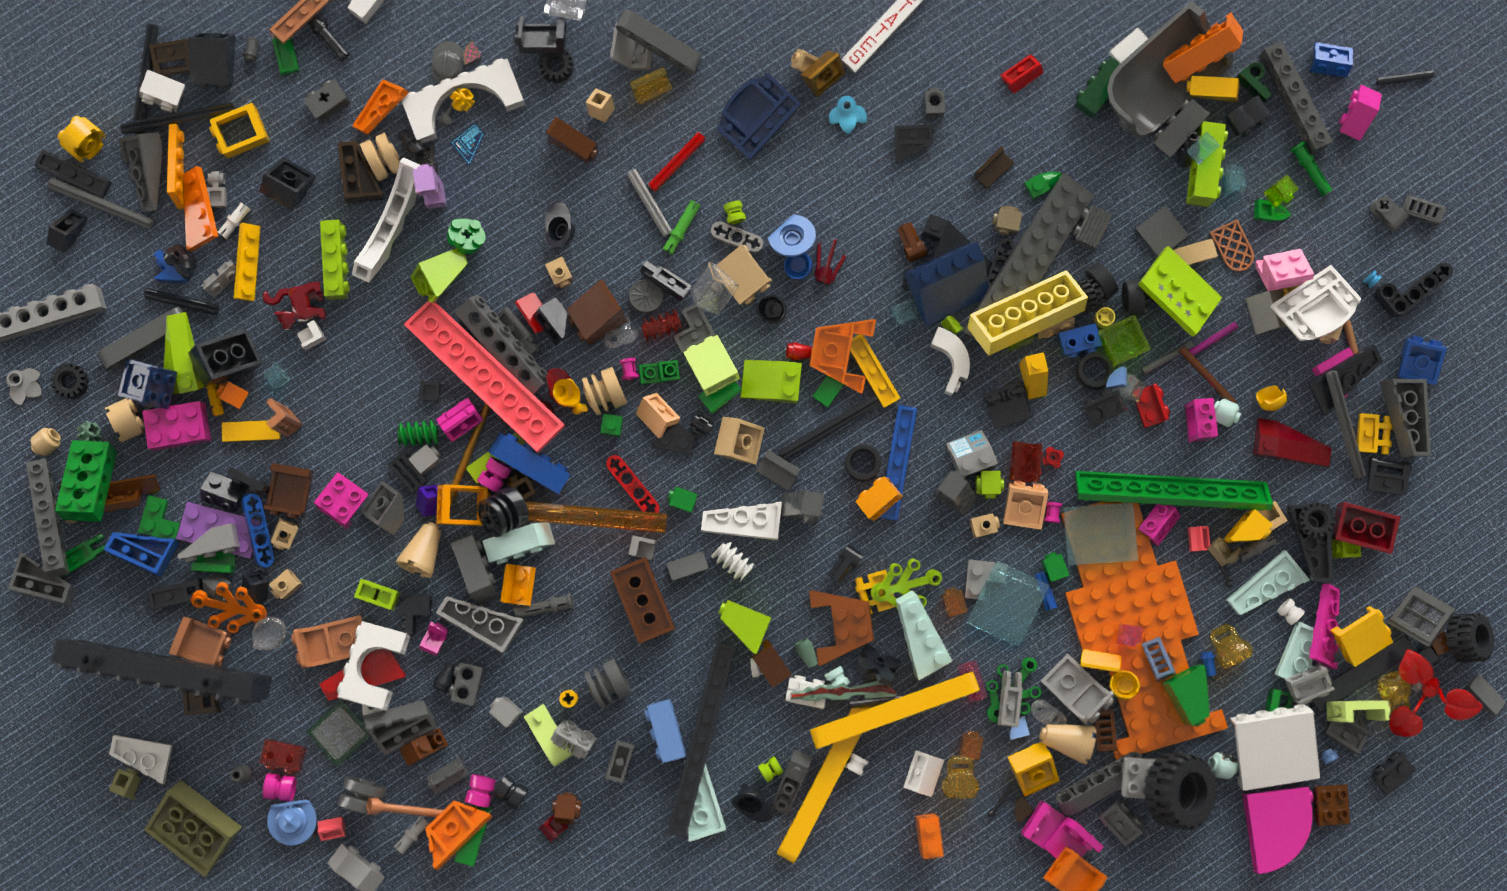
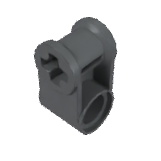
[1370,196,1408,232]

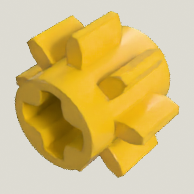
[450,88,475,112]

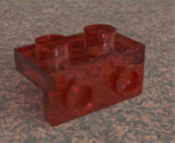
[1009,441,1043,483]

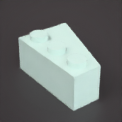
[483,522,555,565]

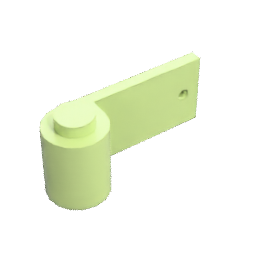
[524,704,575,767]

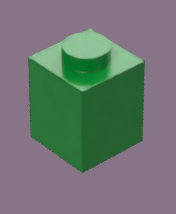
[600,414,624,438]
[667,487,698,514]
[1041,552,1070,583]

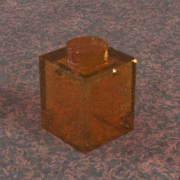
[941,587,968,618]
[958,730,984,760]

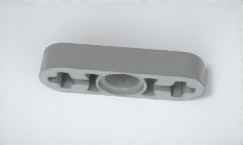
[711,222,763,254]

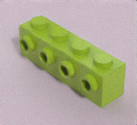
[320,220,350,300]

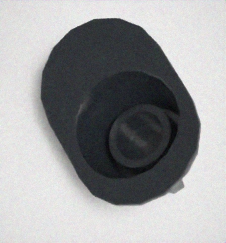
[545,202,575,247]
[731,784,774,822]

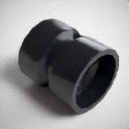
[492,774,529,810]

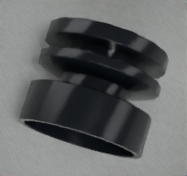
[477,487,529,537]

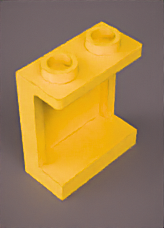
[1330,606,1393,667]

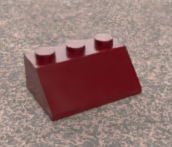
[1333,502,1401,554]

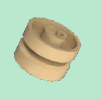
[360,132,400,182]

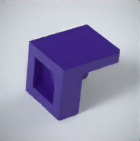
[415,484,438,517]

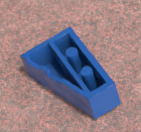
[104,532,179,578]

